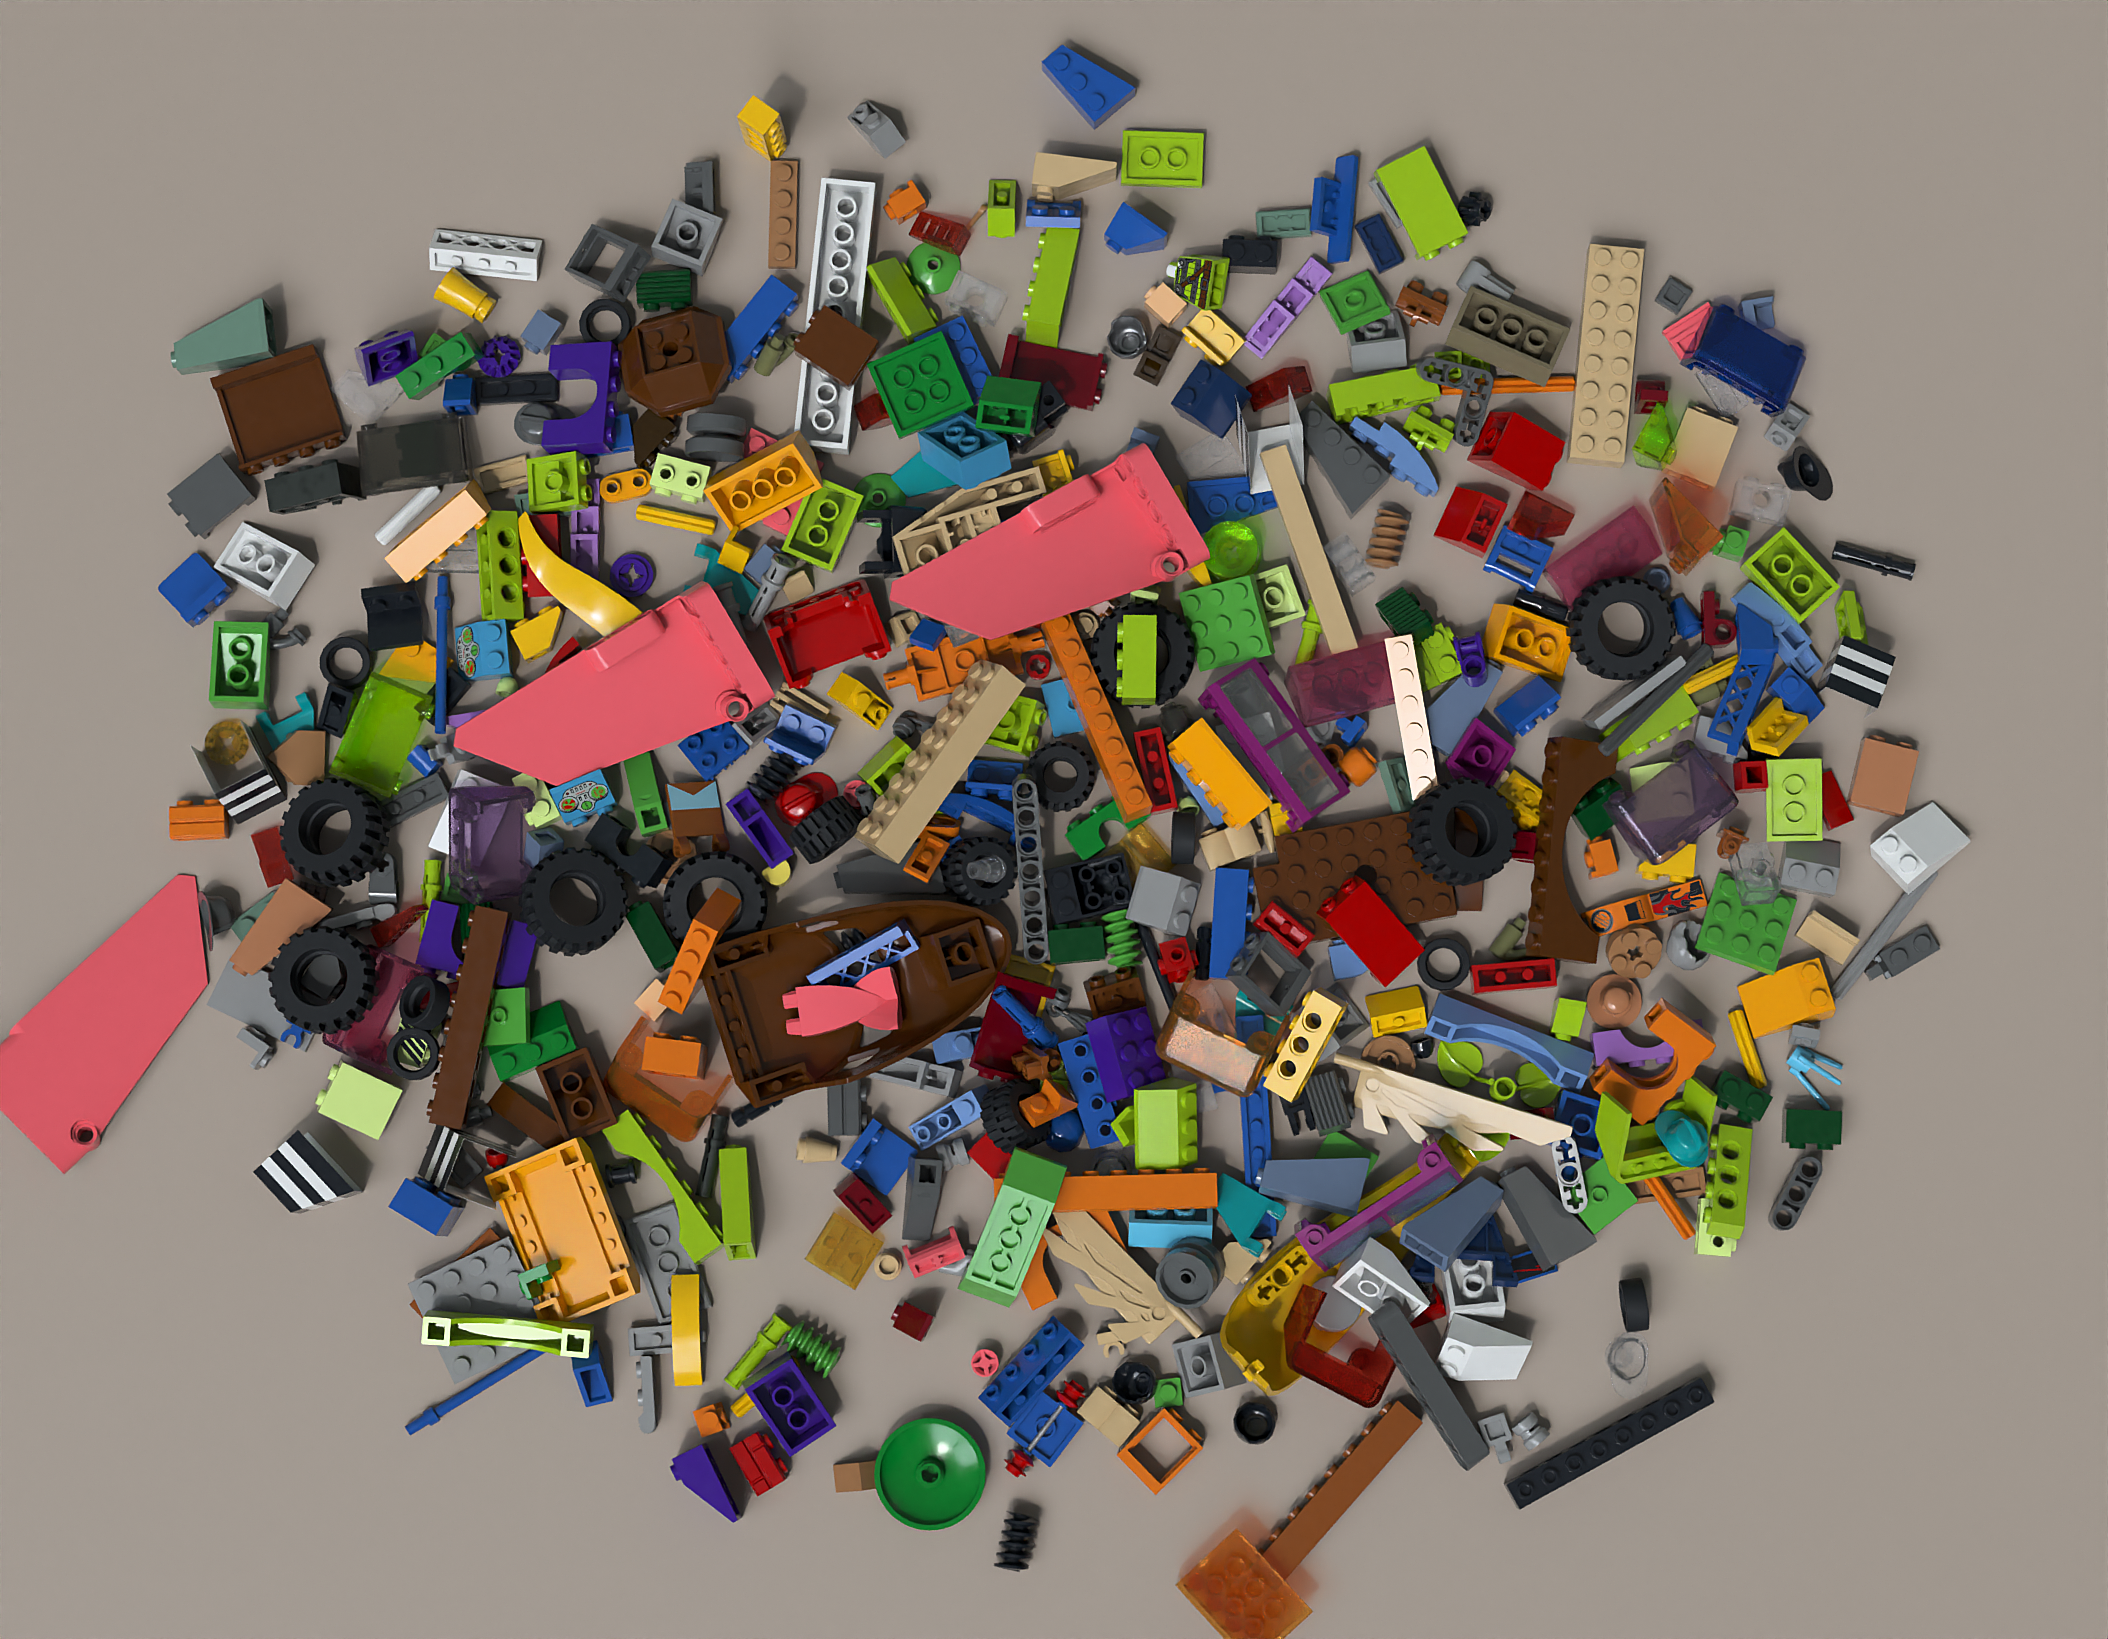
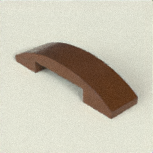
[1454,807,1483,911]
[487,1083,591,1150]

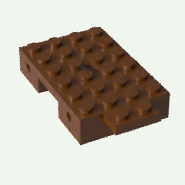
[1252,812,1458,944]

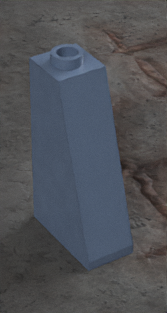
[1426,658,1503,758]
[1255,1158,1370,1218]
[1399,1176,1504,1272]

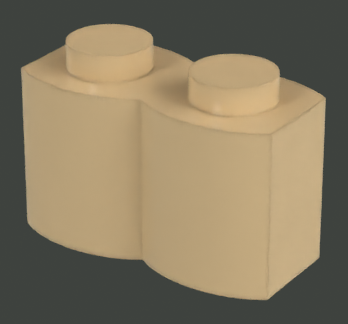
[1198,822,1262,872]
[1076,1385,1140,1448]

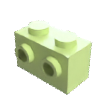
[650,453,713,505]
[511,773,563,829]
[1694,1198,1737,1257]

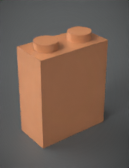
[1846,735,1919,817]

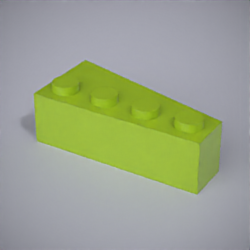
[1022,227,1080,348]

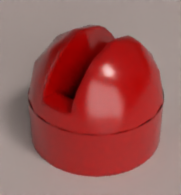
[485,1148,508,1169]

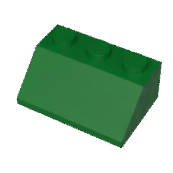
[487,1000,579,1083]

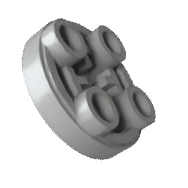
[1305,1276,1361,1332]

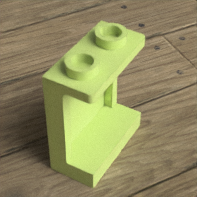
[315,1060,403,1140]

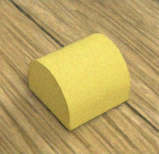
[762,860,792,887]

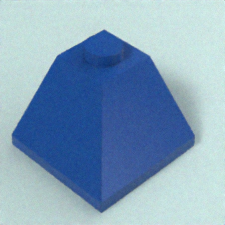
[1104,202,1168,255]

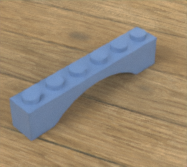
[1424,993,1594,1093]

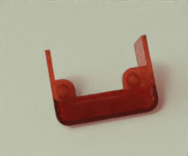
[1283,1284,1396,1408]

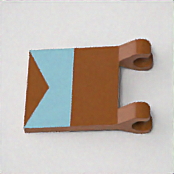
[665,781,730,858]

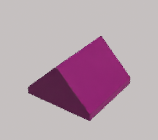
[1445,718,1516,786]

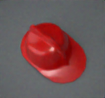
[775,773,838,826]

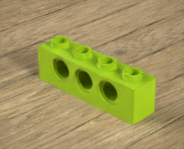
[476,510,525,623]
[1703,1124,1753,1239]

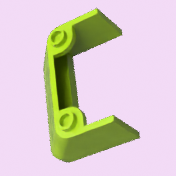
[1595,1075,1718,1184]

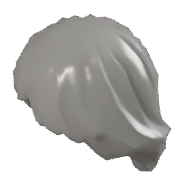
[1666,919,1711,970]

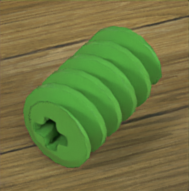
[1101,909,1143,967]
[780,1320,841,1379]

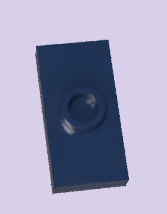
[1355,214,1404,275]

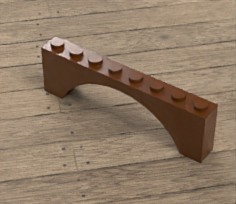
[1525,736,1618,964]

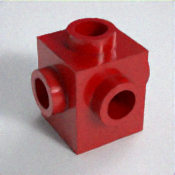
[1157,936,1199,983]

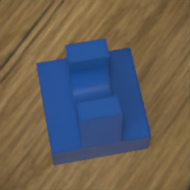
[1335,715,1368,748]

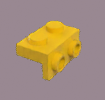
[1032,449,1075,497]
[1747,697,1809,757]

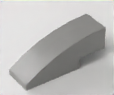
[870,1057,962,1099]

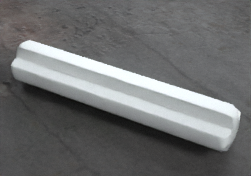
[375,482,441,545]

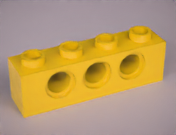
[737,95,787,162]
[1263,987,1349,1102]

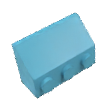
[1128,1208,1213,1248]

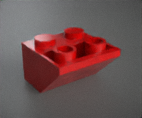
[1433,486,1508,559]

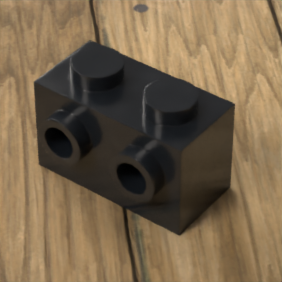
[1222,235,1277,275]

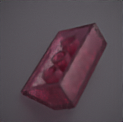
[1542,505,1663,612]
[1284,641,1396,728]

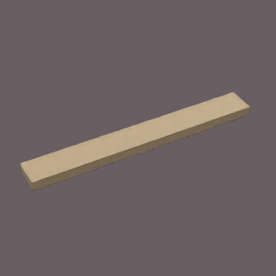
[1259,444,1359,658]

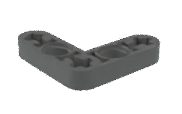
[1416,356,1494,447]

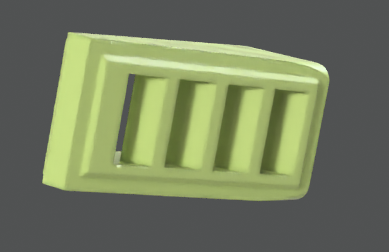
[1130,585,1161,605]

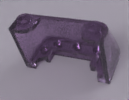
[1603,739,1739,865]
[448,786,536,905]

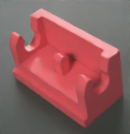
[902,1226,966,1278]

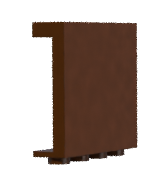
[210,344,347,476]

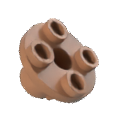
[1586,974,1642,1030]

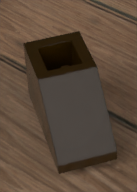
[633,409,678,469]

